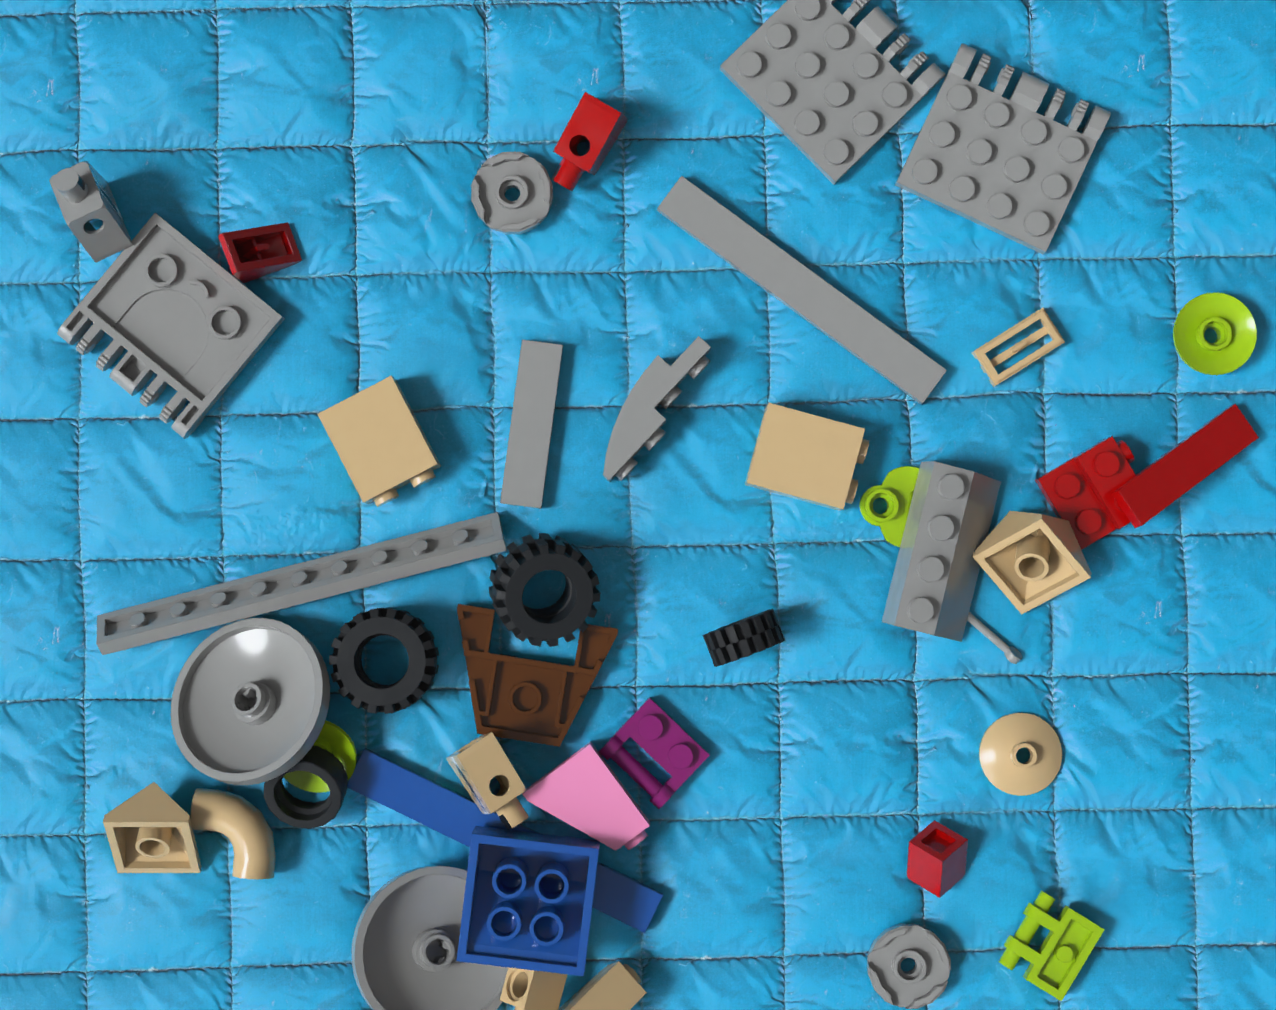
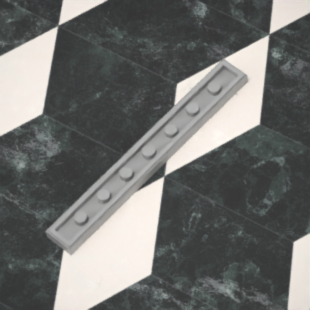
[657,176,947,404]

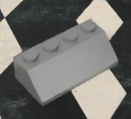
[882,461,1001,642]

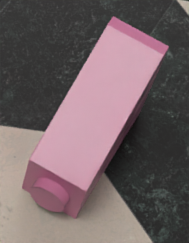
[522,741,650,851]

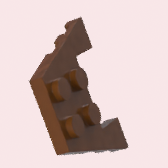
[457,604,618,747]

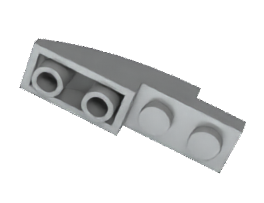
[603,336,711,482]

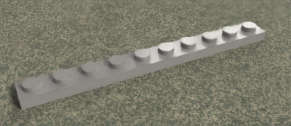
[96,512,507,655]

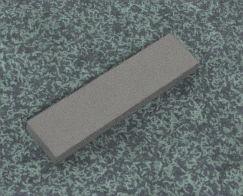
[500,340,563,509]

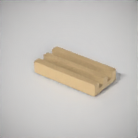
[971,308,1065,387]

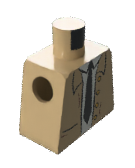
[446,732,529,830]

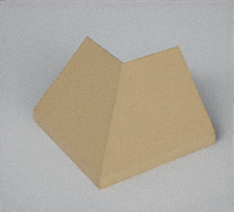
[973,511,1091,615]
[103,782,202,873]

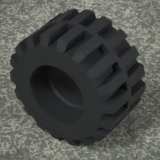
[489,533,601,647]
[329,608,439,714]

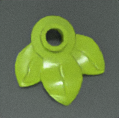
[859,466,919,547]

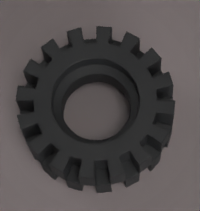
[703,609,785,667]

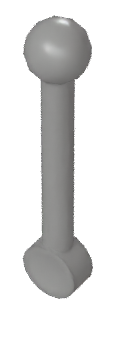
[967,612,1022,664]

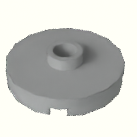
[471,152,553,235]
[867,923,951,1009]

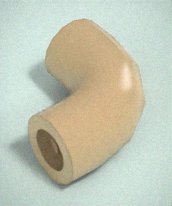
[191,788,275,879]

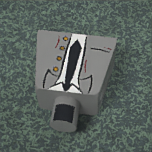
[49,161,133,263]

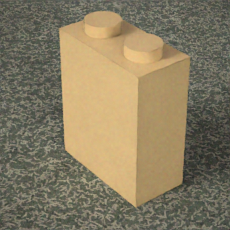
[317,375,441,507]
[745,402,869,511]

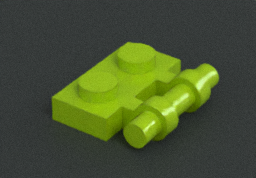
[998,890,1105,1001]

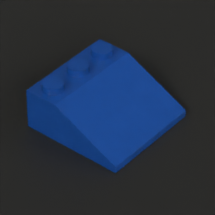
[457,826,600,976]

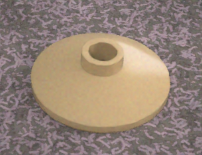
[979,713,1062,796]

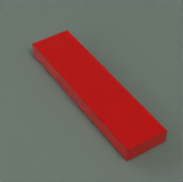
[1111,404,1259,528]

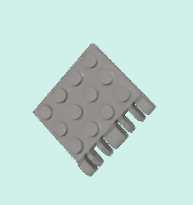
[719,0,946,185]
[895,43,1111,254]
[57,213,285,439]

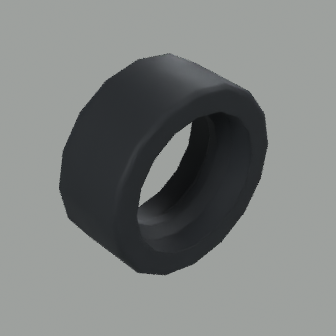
[264,746,348,829]

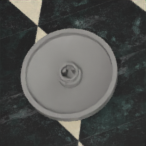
[171,618,330,785]
[351,865,508,1010]

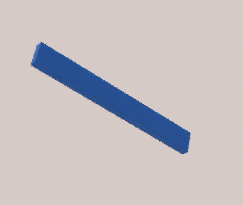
[347,748,663,933]

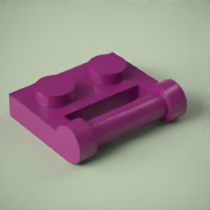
[598,697,710,809]

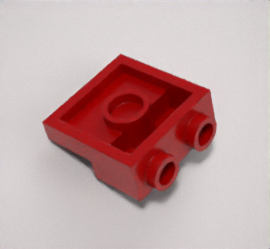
[1035,436,1136,550]

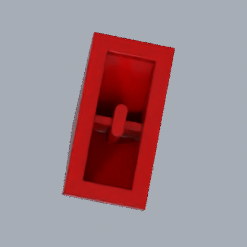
[218,222,302,284]

